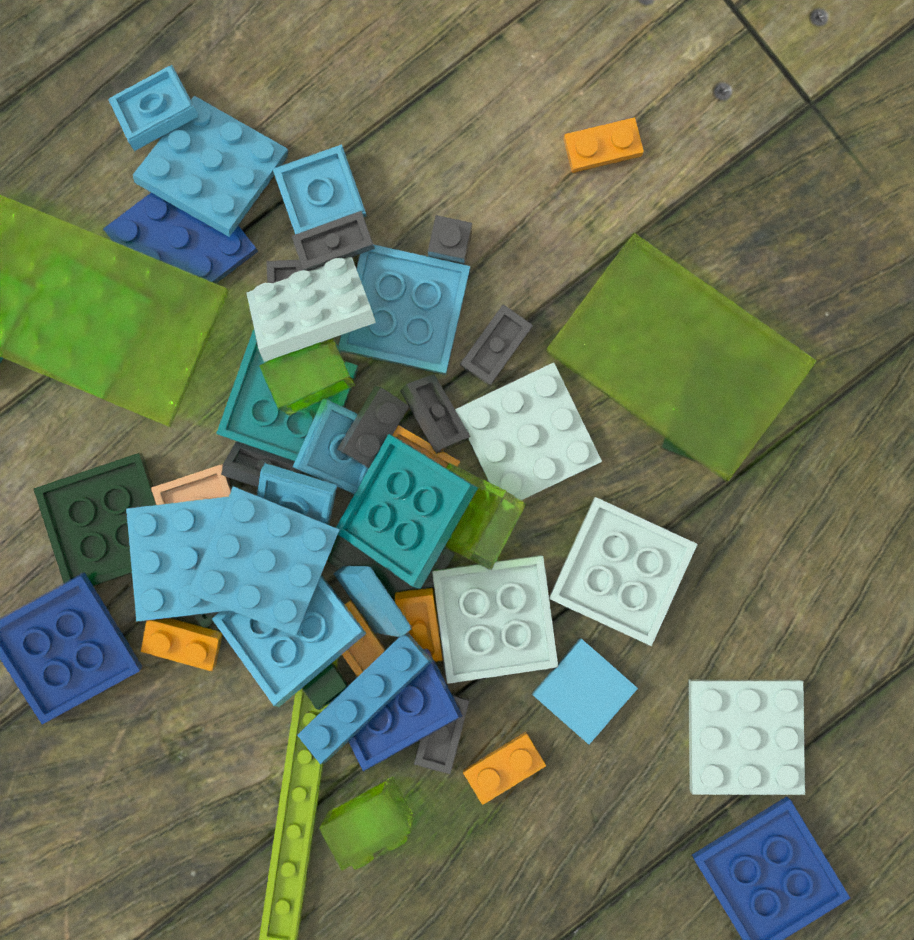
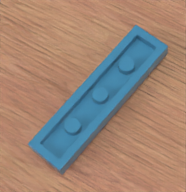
[297,633,433,764]

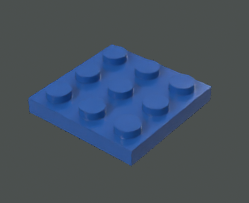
[103,193,258,317]
[0,572,143,724]
[691,796,850,940]

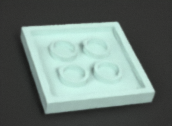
[246,256,376,362]
[455,363,602,509]
[549,497,697,646]
[431,555,558,684]
[689,679,805,795]

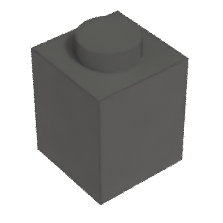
[428,215,472,265]

